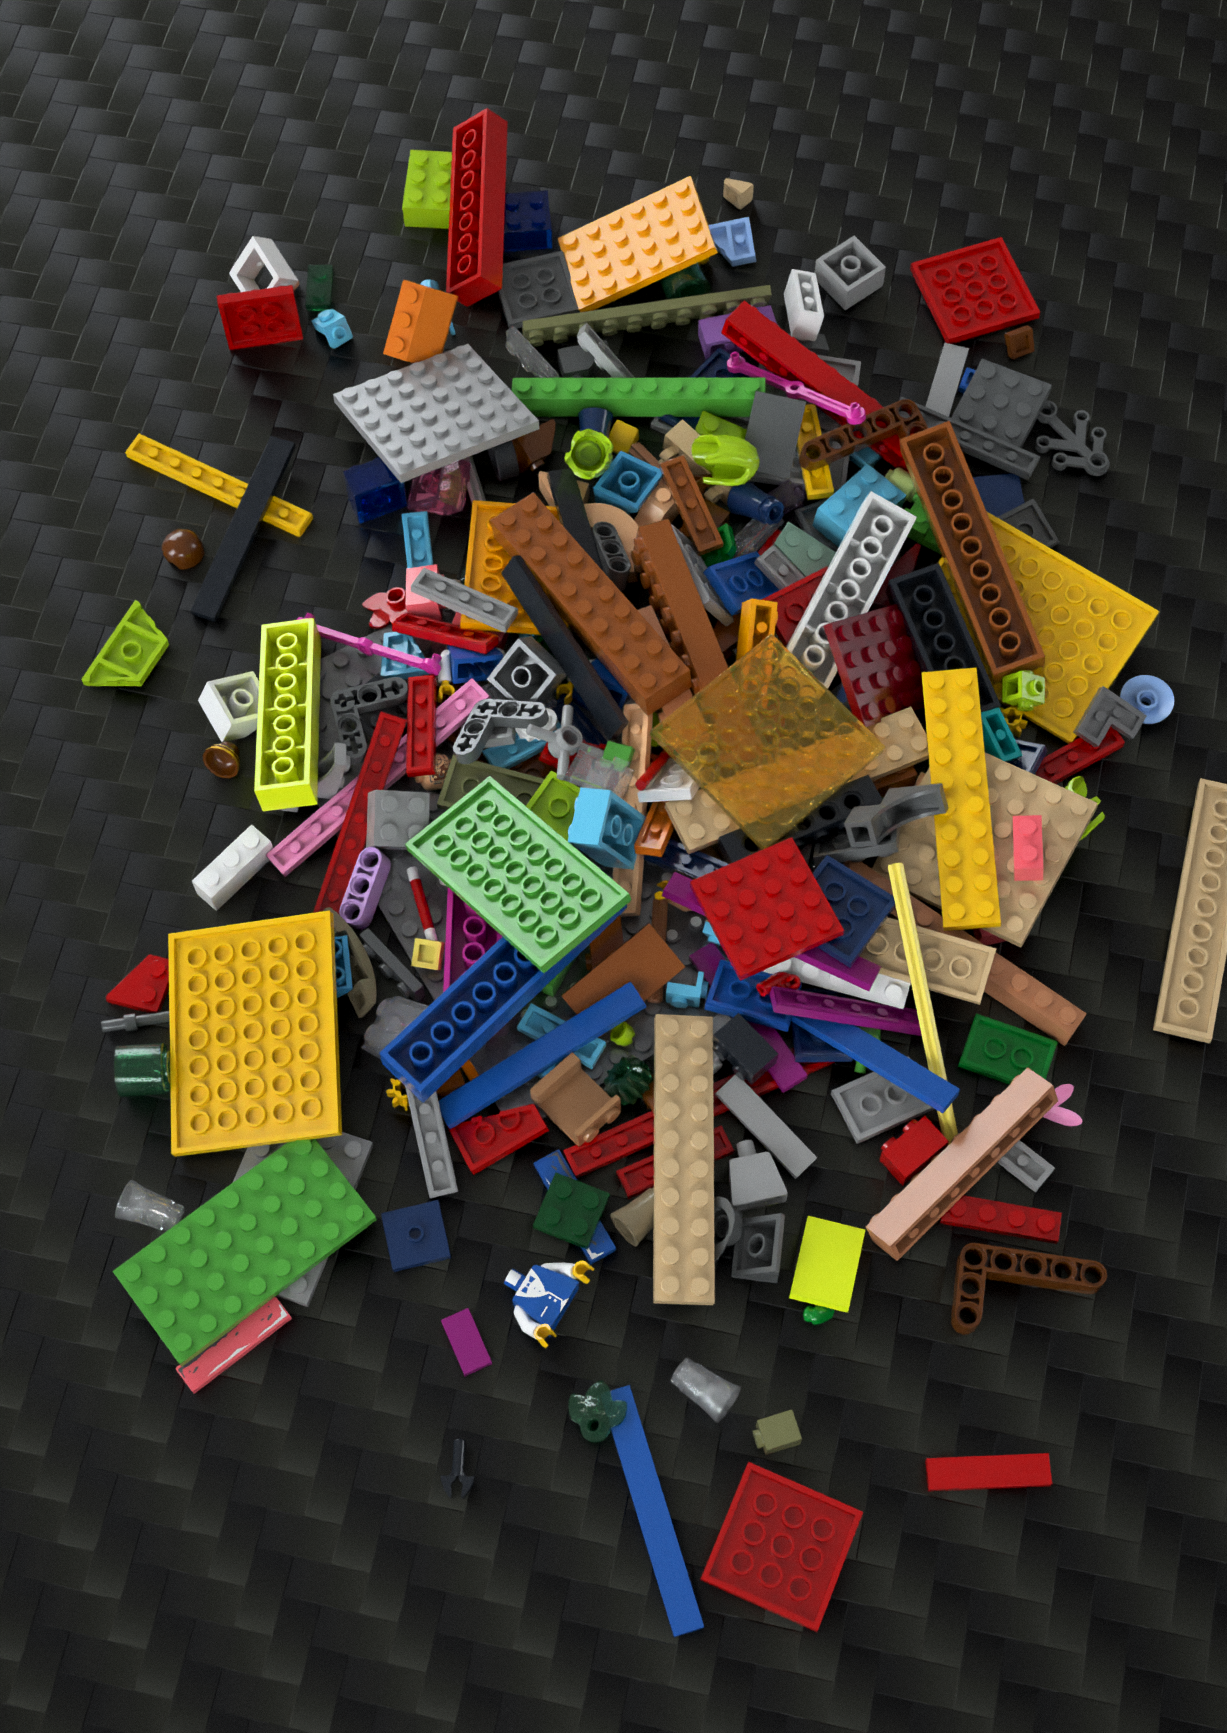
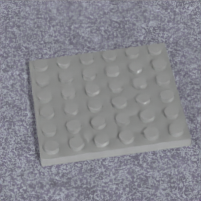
[333,344,539,483]

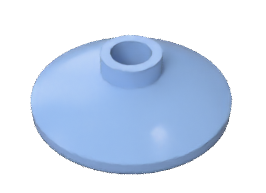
[1120,675,1174,724]

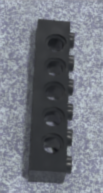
[717,774,883,864]

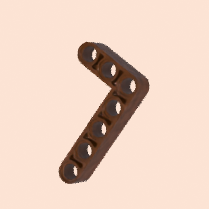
[799,399,928,471]
[951,1243,1107,1335]

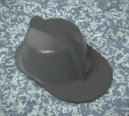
[714,1196,743,1262]

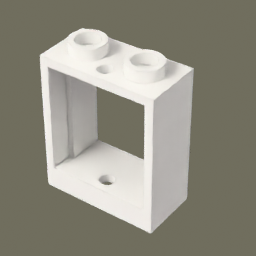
[229,236,298,292]

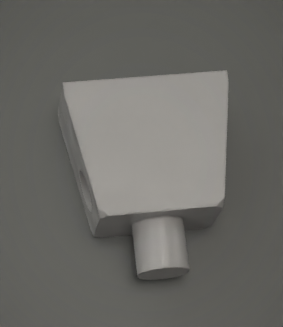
[728,1140,788,1211]

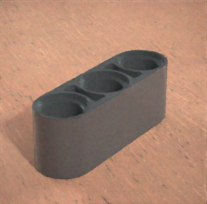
[592,522,631,591]

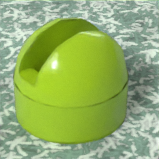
[610,1022,635,1047]

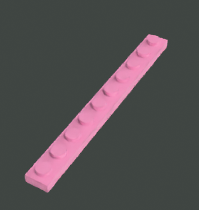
[266,678,490,877]

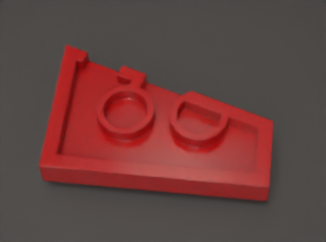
[446,1104,549,1175]

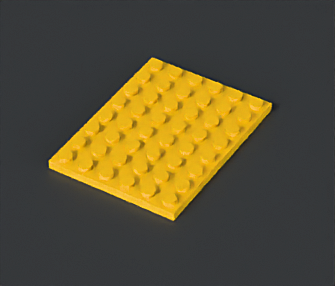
[938,511,1159,744]
[168,911,342,1157]

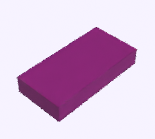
[441,1308,492,1376]

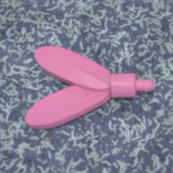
[1043,1084,1082,1127]

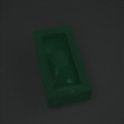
[305,265,334,311]

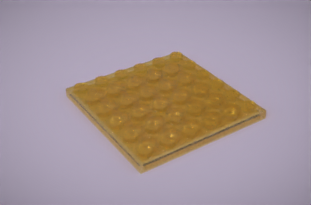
[650,633,886,850]

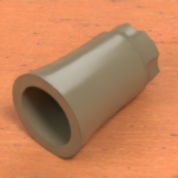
[610,1187,654,1246]

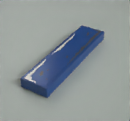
[534,1149,616,1265]

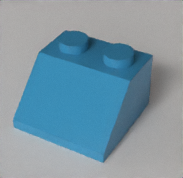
[593,451,663,514]

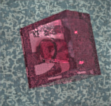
[407,459,471,515]

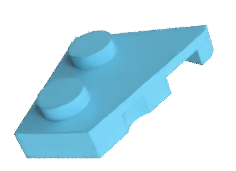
[381,632,430,680]

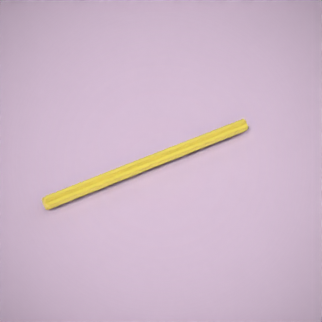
[888,862,958,1146]

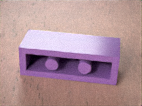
[698,305,777,359]

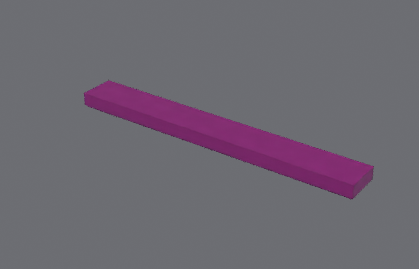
[662,872,881,991]

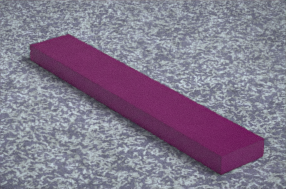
[689,943,807,1093]
[769,986,938,1036]

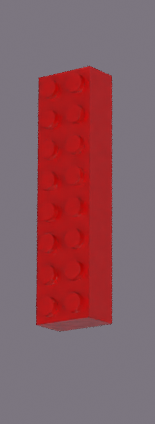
[446,108,508,307]

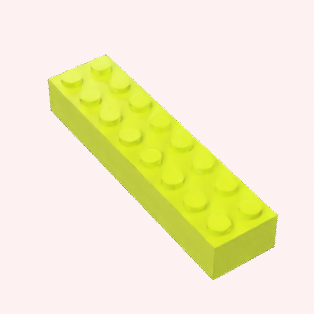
[254,618,321,811]

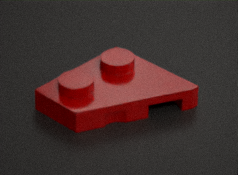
[106,954,169,1013]

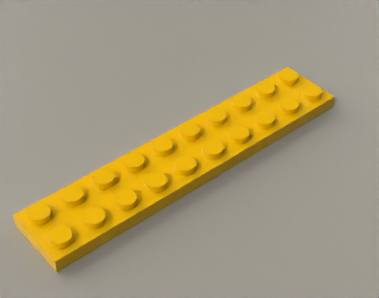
[922,668,1001,931]

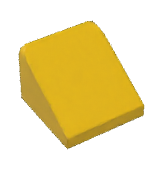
[609,420,639,454]

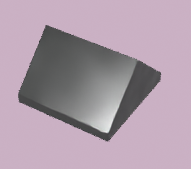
[731,1213,785,1283]

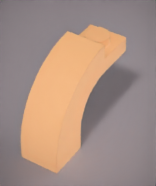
[584,503,641,583]

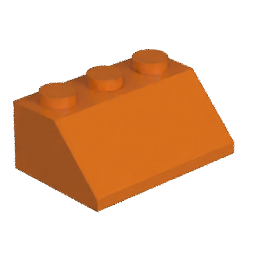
[383,280,458,363]

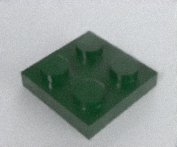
[533,1172,610,1250]

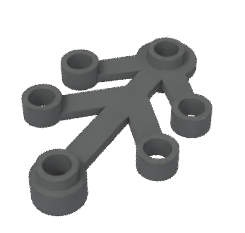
[1035,400,1110,476]

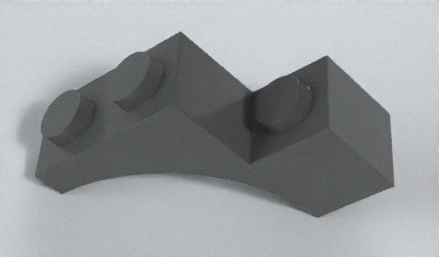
[844,783,949,848]

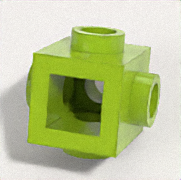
[1002,670,1045,711]

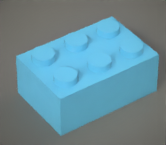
[812,464,906,547]
[568,788,646,870]

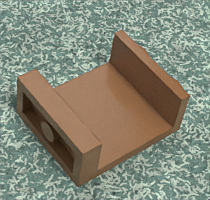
[530,1052,621,1147]

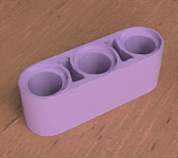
[339,847,391,930]

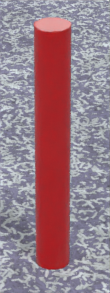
[635,746,674,791]

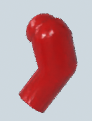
[756,972,801,997]

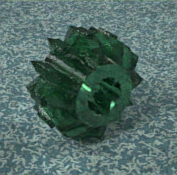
[603,1055,653,1106]

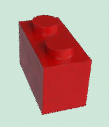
[880,1116,949,1186]

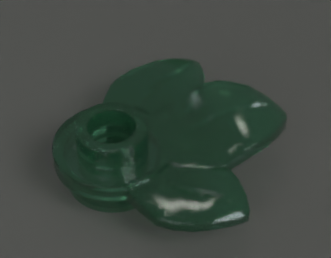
[569,1380,627,1443]

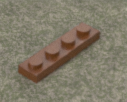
[660,455,723,556]

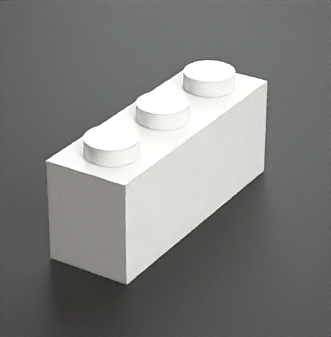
[784,269,824,341]
[192,824,273,911]

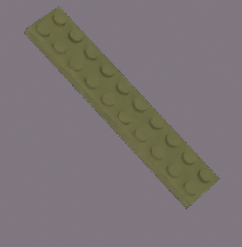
[522,285,772,347]

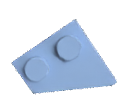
[709,217,756,267]

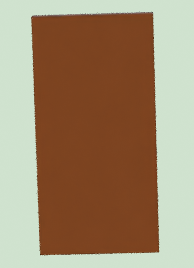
[561,923,685,1038]

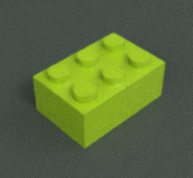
[402,150,452,229]

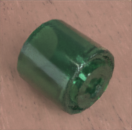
[658,262,711,300]
[114,1042,170,1097]

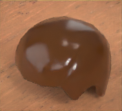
[162,529,205,570]

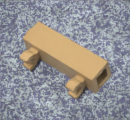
[658,419,733,505]

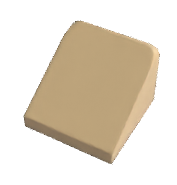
[723,178,754,210]

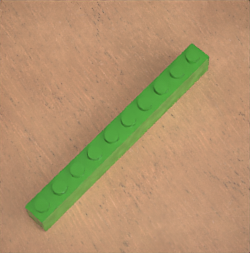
[511,378,767,417]

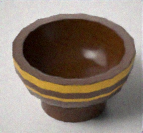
[203,741,240,778]

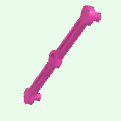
[727,352,866,425]
[296,613,442,676]

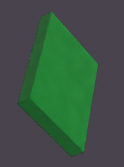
[958,1013,1058,1085]

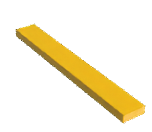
[125,434,313,537]

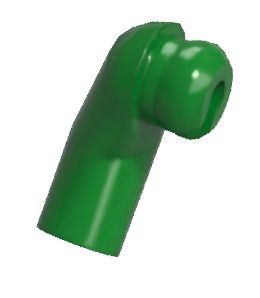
[803,1305,835,1325]

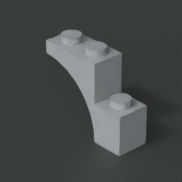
[278,743,350,812]

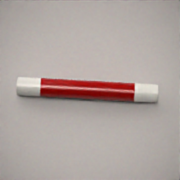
[406,866,438,941]

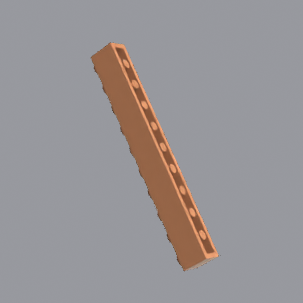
[843,861,1087,1046]

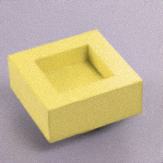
[411,938,445,970]

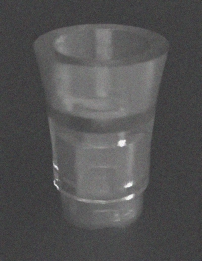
[115,1180,184,1231]
[671,1358,741,1423]

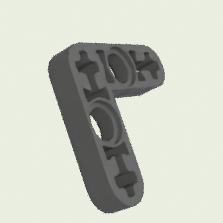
[330,677,408,764]
[453,699,549,764]

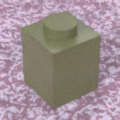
[753,1409,802,1456]

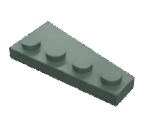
[773,521,836,577]

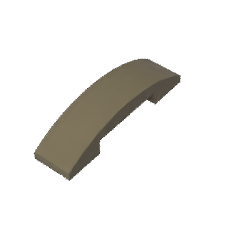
[323,907,377,1018]

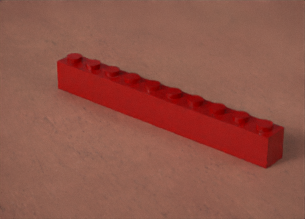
[721,300,915,473]

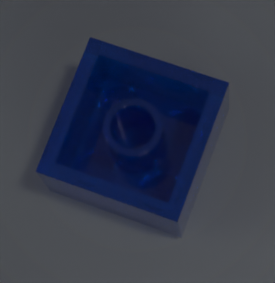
[503,190,552,252]
[343,457,407,524]

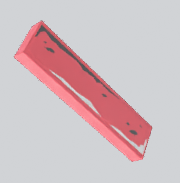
[175,1296,292,1394]

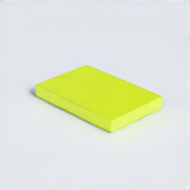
[789,1216,865,1313]

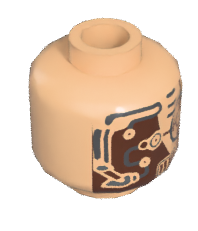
[415,754,451,791]

